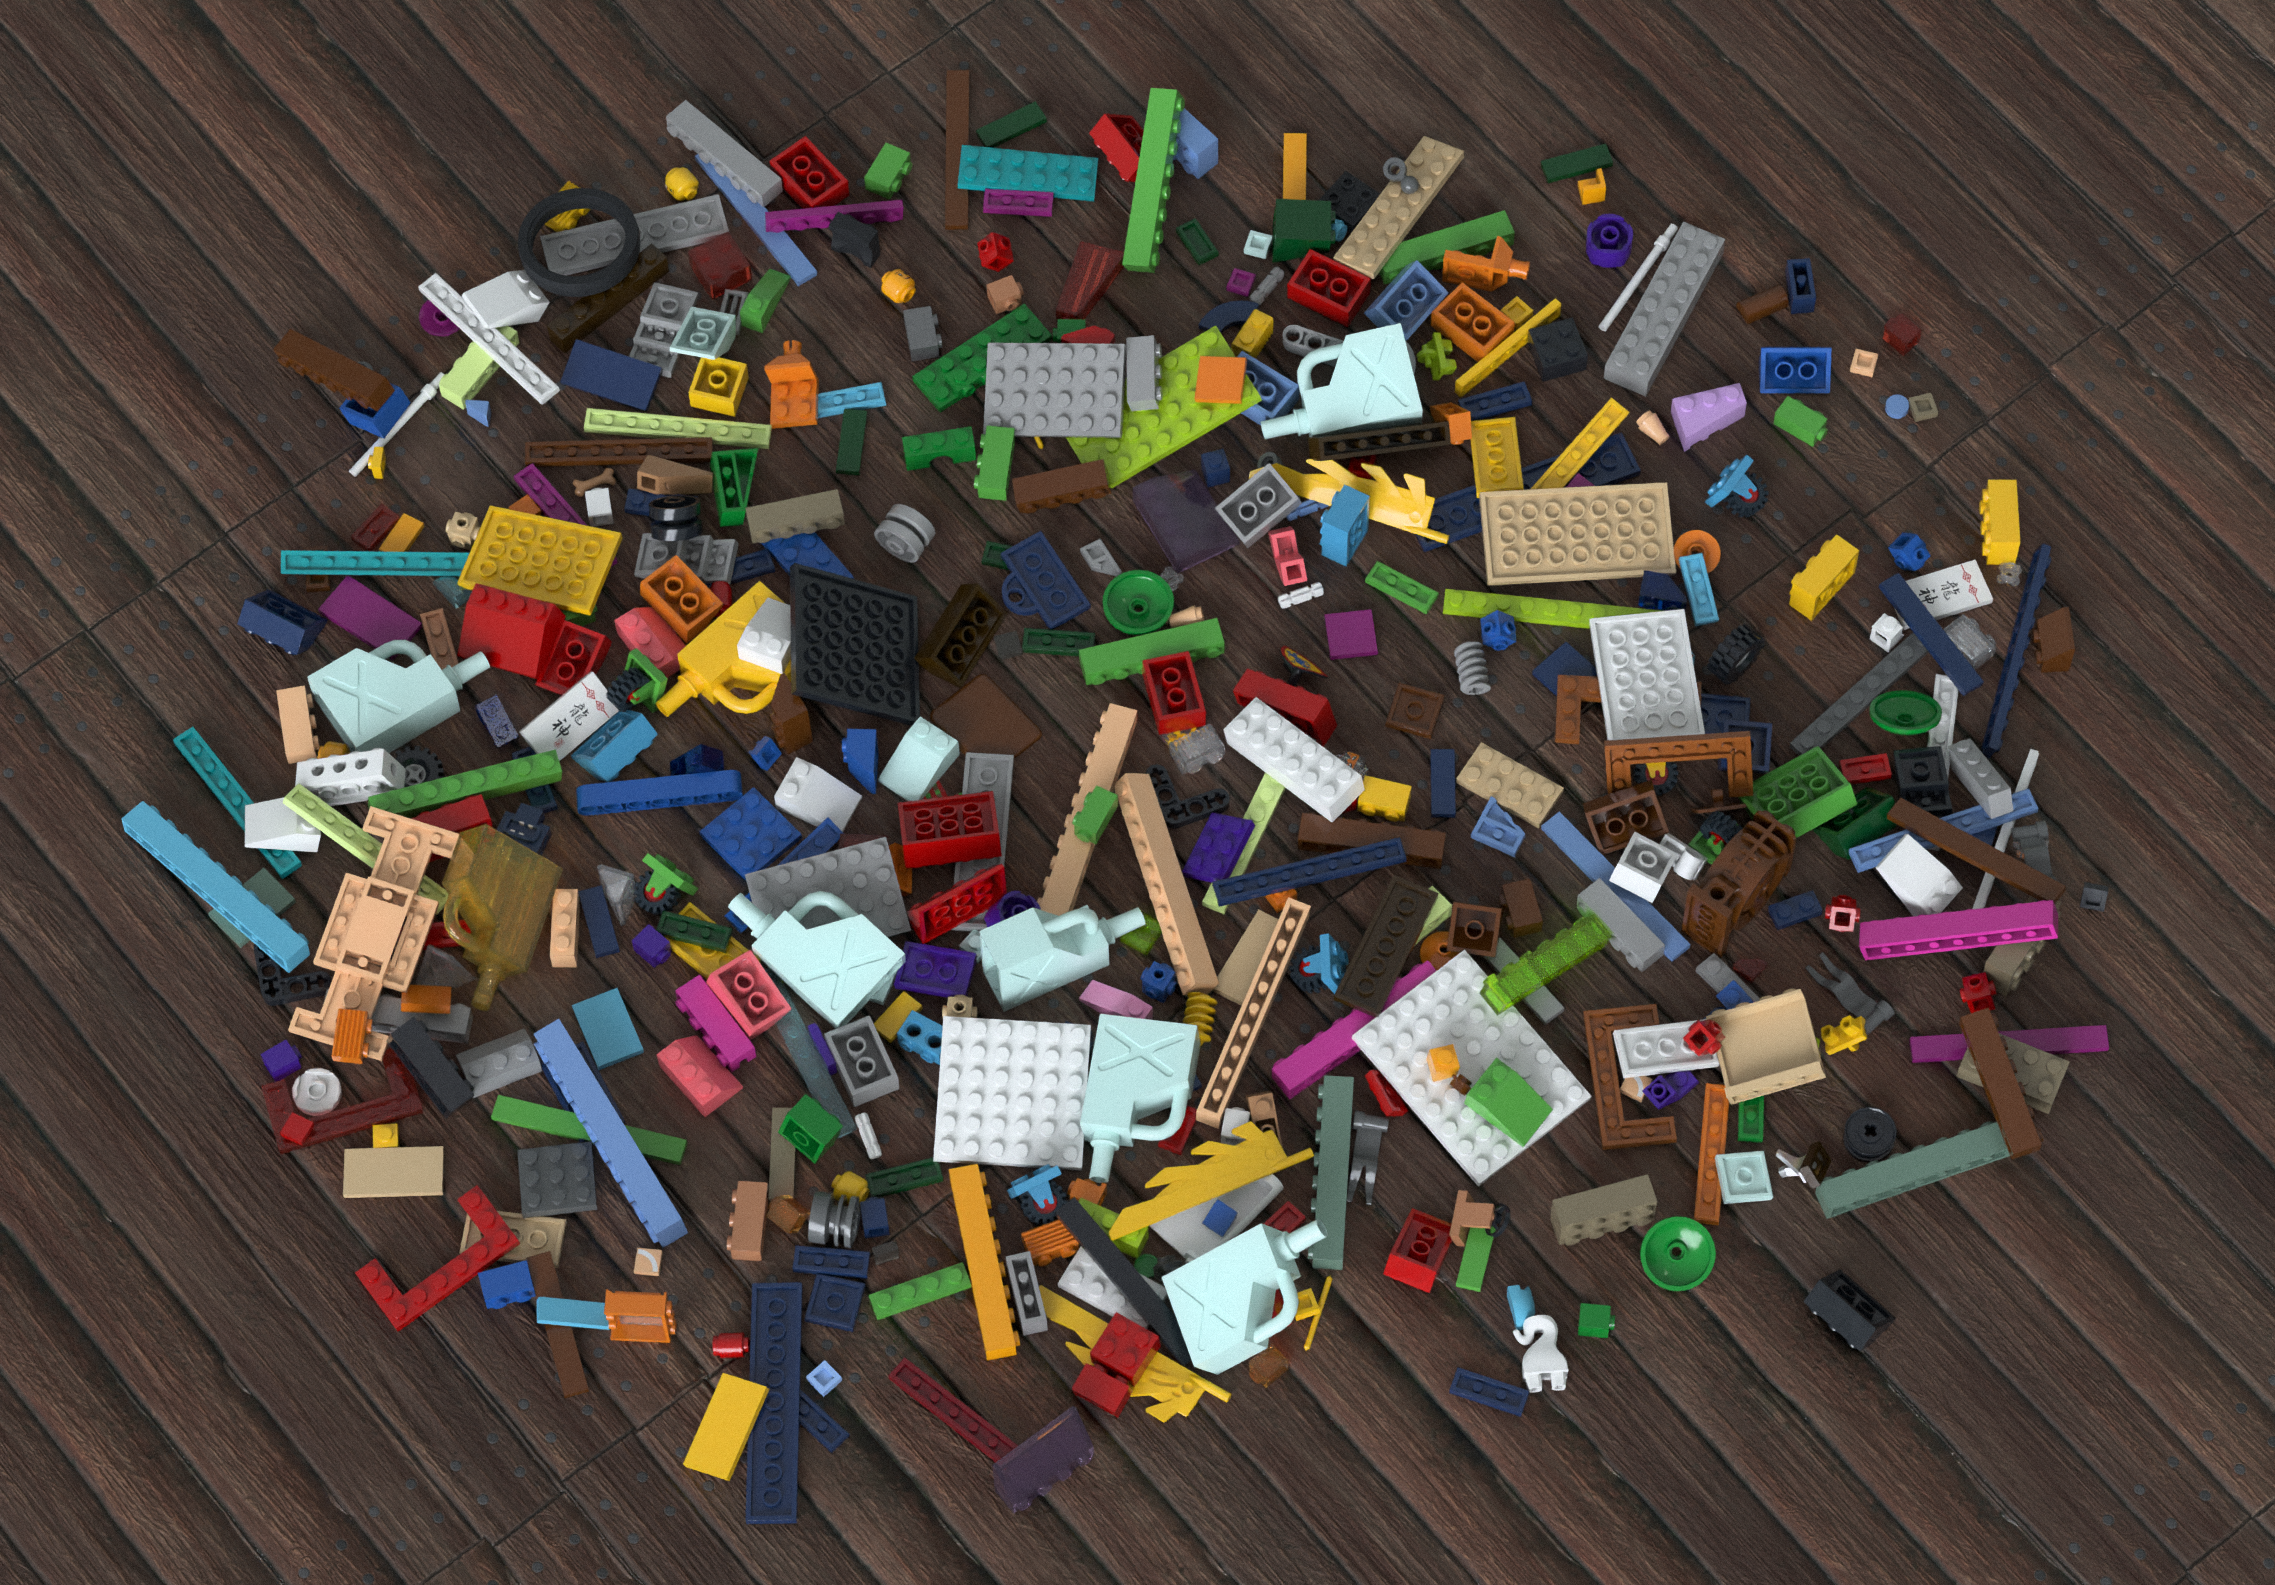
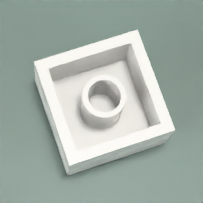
[1609,832,1678,903]

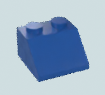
[842,729,879,794]

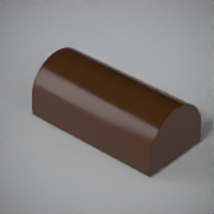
[1736,284,1789,325]

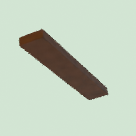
[526,1251,589,1398]

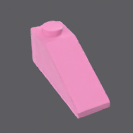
[1079,980,1153,1020]

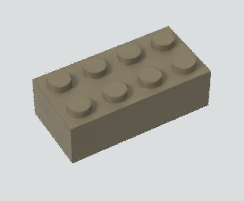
[1983,896,2062,996]
[1956,1033,2070,1114]
[1550,1174,1657,1245]

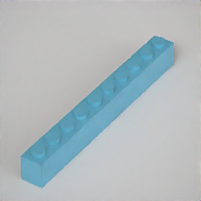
[121,801,310,973]

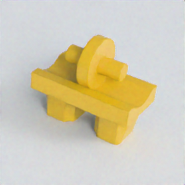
[1821,1015,1867,1055]

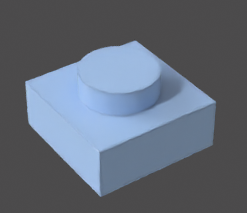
[806,1360,842,1397]

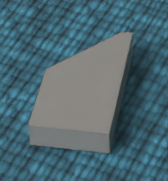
[1080,538,1122,576]

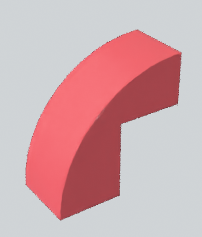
[1268,526,1307,586]

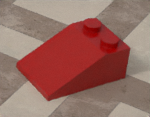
[535,620,612,695]
[1383,1208,1452,1293]

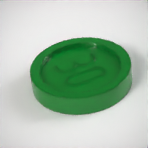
[1134,1254,1159,1279]

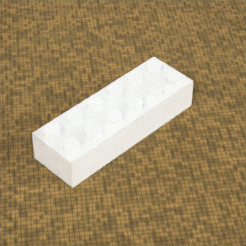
[1223,697,1365,822]

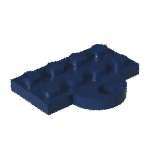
[1001,531,1091,630]

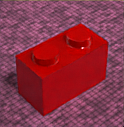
[1072,1363,1133,1418]

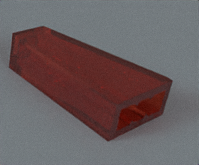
[1056,241,1124,322]

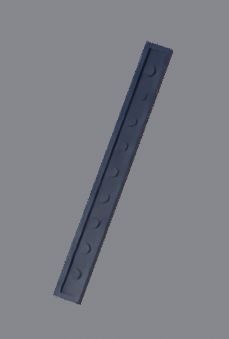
[1981,544,2052,759]

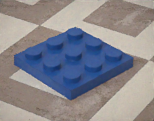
[699,787,802,882]

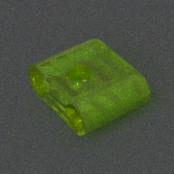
[1120,910,1162,955]

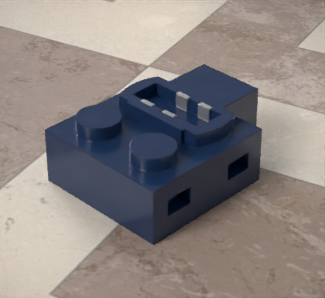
[486,803,552,875]

